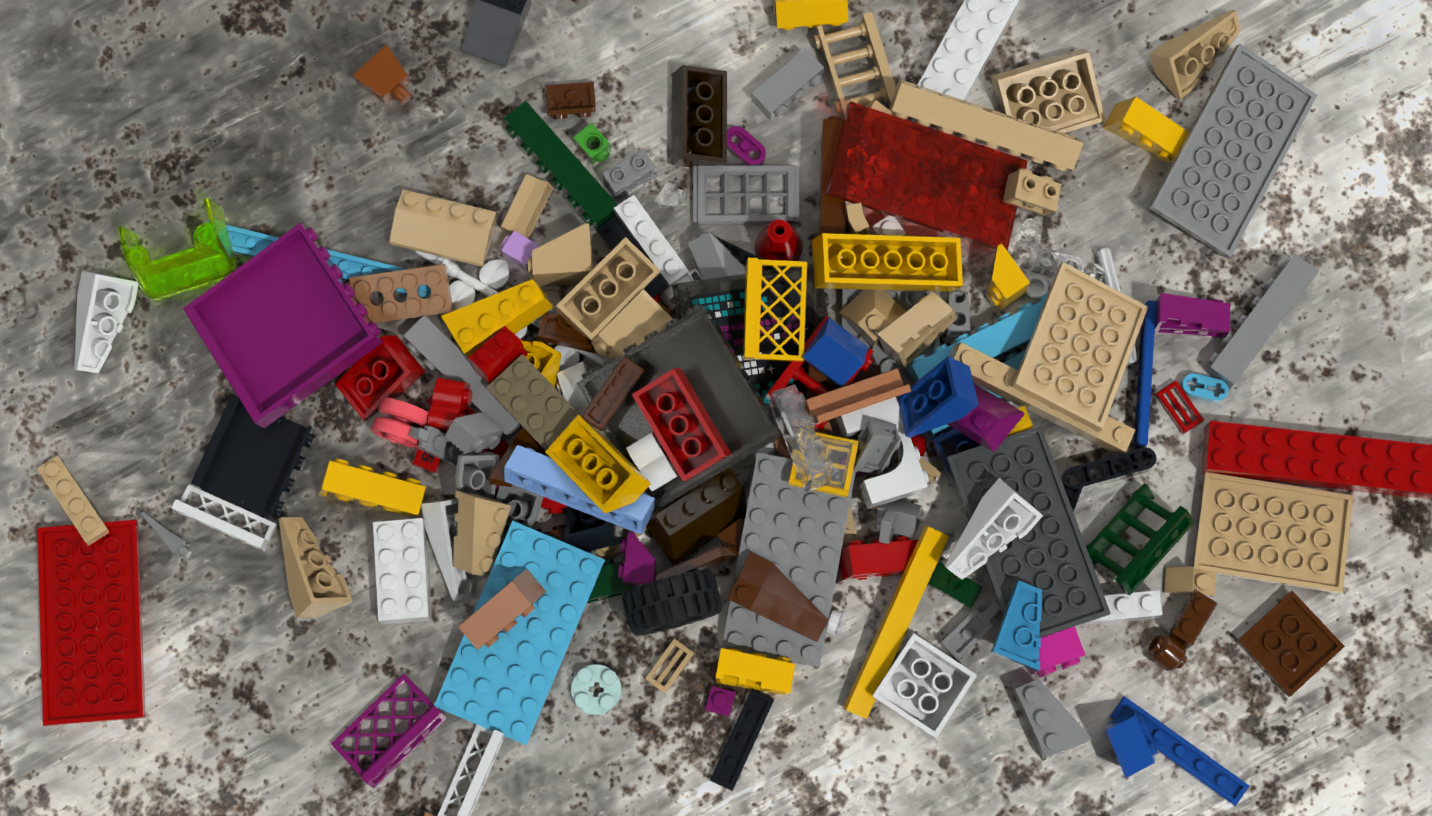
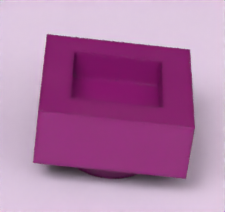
[705,686,736,717]

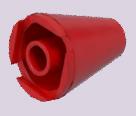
[755,220,803,269]

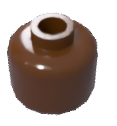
[1148,634,1187,671]

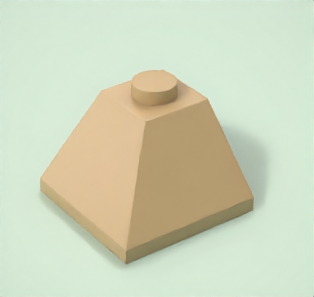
[839,290,906,348]

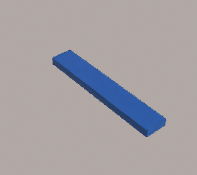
[1133,300,1157,449]
[1109,696,1250,807]

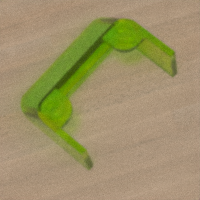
[118,198,236,300]

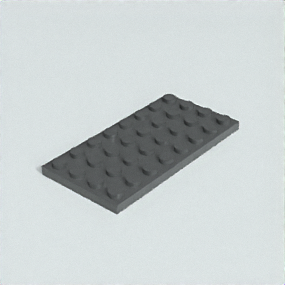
[946,426,1111,638]

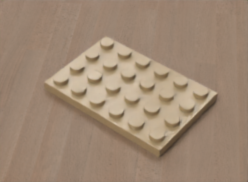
[1012,262,1148,432]
[1192,472,1354,594]

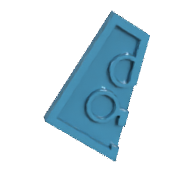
[991,581,1042,671]

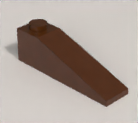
[727,552,829,642]

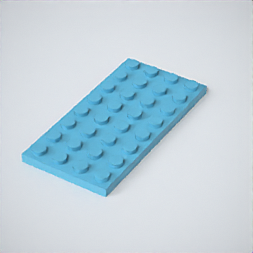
[434,520,605,745]

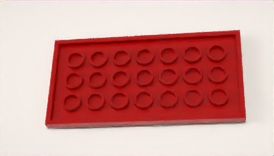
[37,520,146,727]

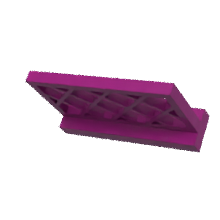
[331,674,447,789]

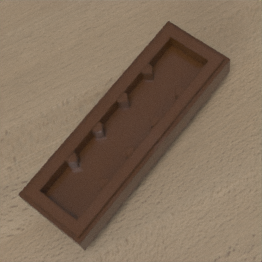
[581,355,646,431]

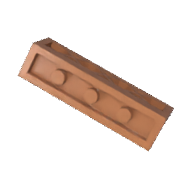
[804,368,911,424]

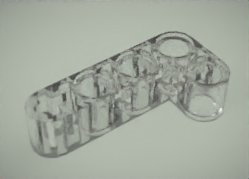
[1011,218,1105,282]

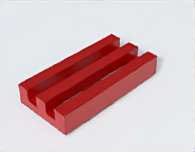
[1155,380,1204,435]

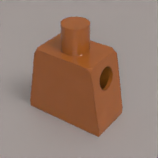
[353,45,412,105]

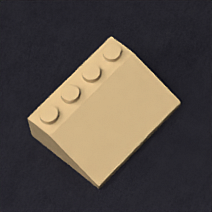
[991,48,1106,133]

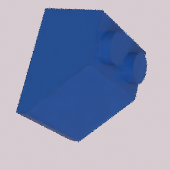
[1106,712,1158,778]

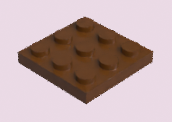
[1237,590,1345,697]

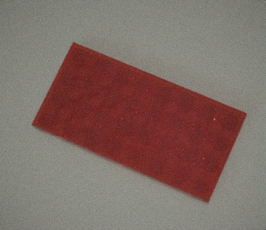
[826,101,1028,251]

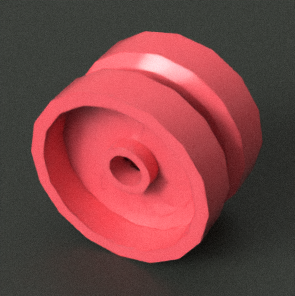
[370,397,429,449]

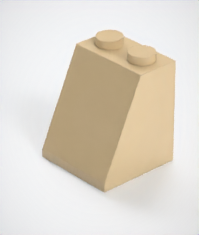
[528,224,594,287]
[591,289,678,366]

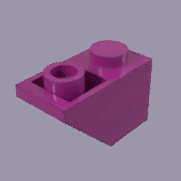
[618,532,656,586]

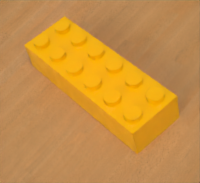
[812,233,963,292]

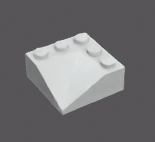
[872,633,977,741]

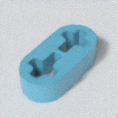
[1181,373,1229,403]

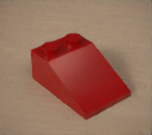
[335,335,425,421]

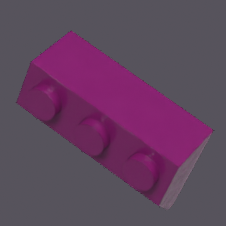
[947,383,1025,452]

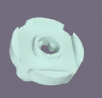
[571,664,622,715]

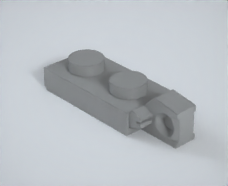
[408,425,460,466]
[940,601,1001,661]

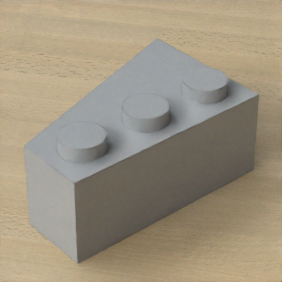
[1012,679,1092,761]

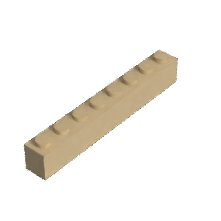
[889,79,1084,171]
[948,342,1135,454]

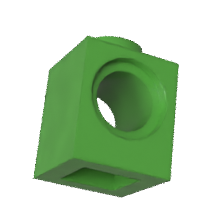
[573,123,611,165]

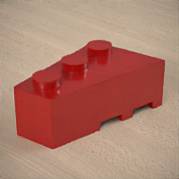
[835,536,918,584]

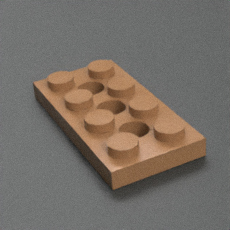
[349,264,453,323]

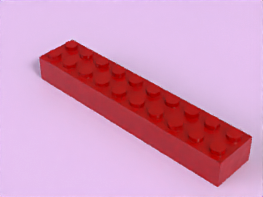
[1201,421,1432,500]

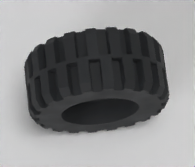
[622,569,723,636]

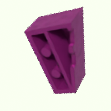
[1155,293,1231,338]

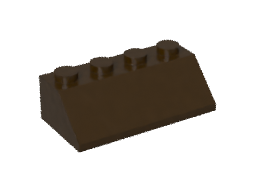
[671,65,727,168]
[646,467,747,565]

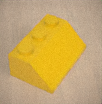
[774,0,848,30]

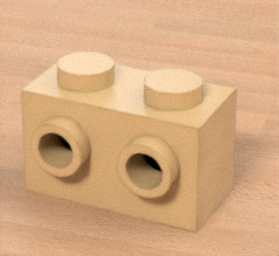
[1003,169,1062,216]

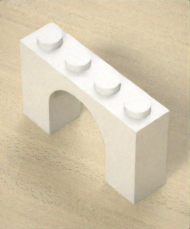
[836,397,929,509]

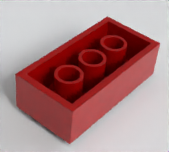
[632,368,732,482]

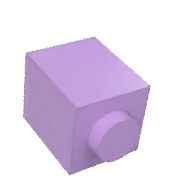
[501,231,539,271]

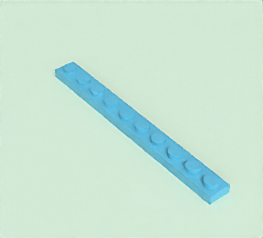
[201,220,431,298]

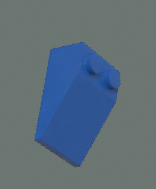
[897,357,979,438]

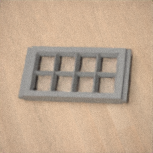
[693,165,799,224]

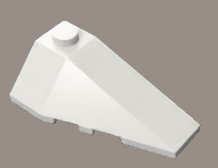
[74,271,139,373]
[945,478,1043,580]
[421,498,476,601]

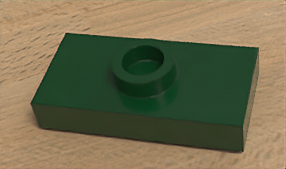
[927,562,983,609]

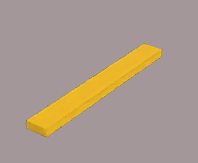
[843,525,949,719]

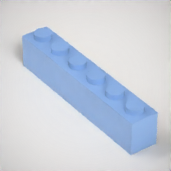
[504,445,655,535]

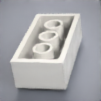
[373,518,432,625]

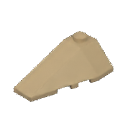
[1149,10,1241,100]
[279,517,353,618]

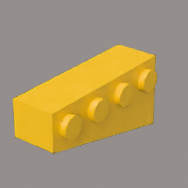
[441,279,554,357]
[318,459,426,518]

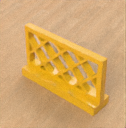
[743,258,807,362]

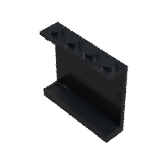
[190,394,317,521]

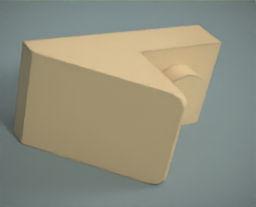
[1164,566,1216,597]

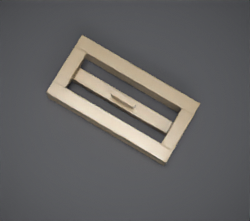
[645,638,695,694]

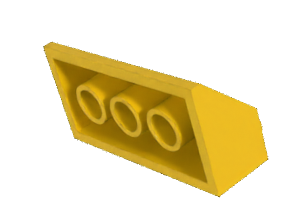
[545,415,651,514]

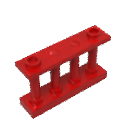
[765,315,874,432]

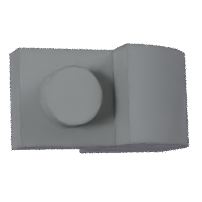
[875,501,922,544]

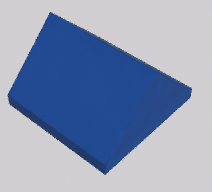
[802,317,868,387]

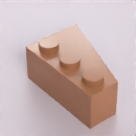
[458,569,546,650]

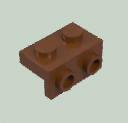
[546,81,596,119]

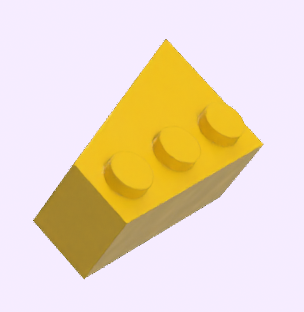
[1103,96,1189,163]
[716,648,795,696]

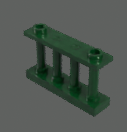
[1086,483,1195,596]

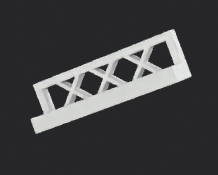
[171,484,277,552]
[438,725,505,816]

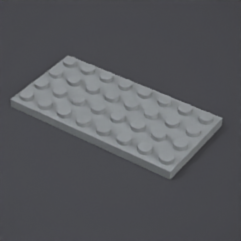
[1148,44,1317,258]
[721,452,856,667]

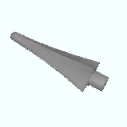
[140,511,192,559]

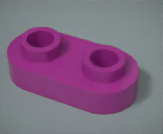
[727,126,766,166]

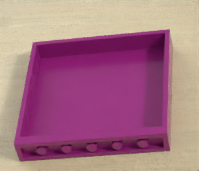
[183,223,383,428]

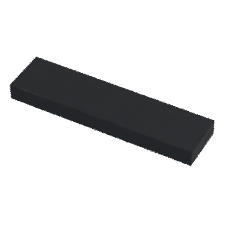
[596,215,669,298]
[710,689,774,792]

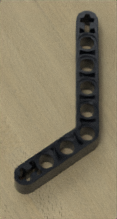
[1061,447,1157,513]

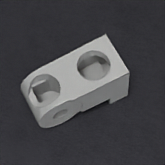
[945,291,970,339]

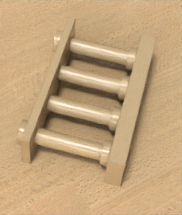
[813,11,896,120]

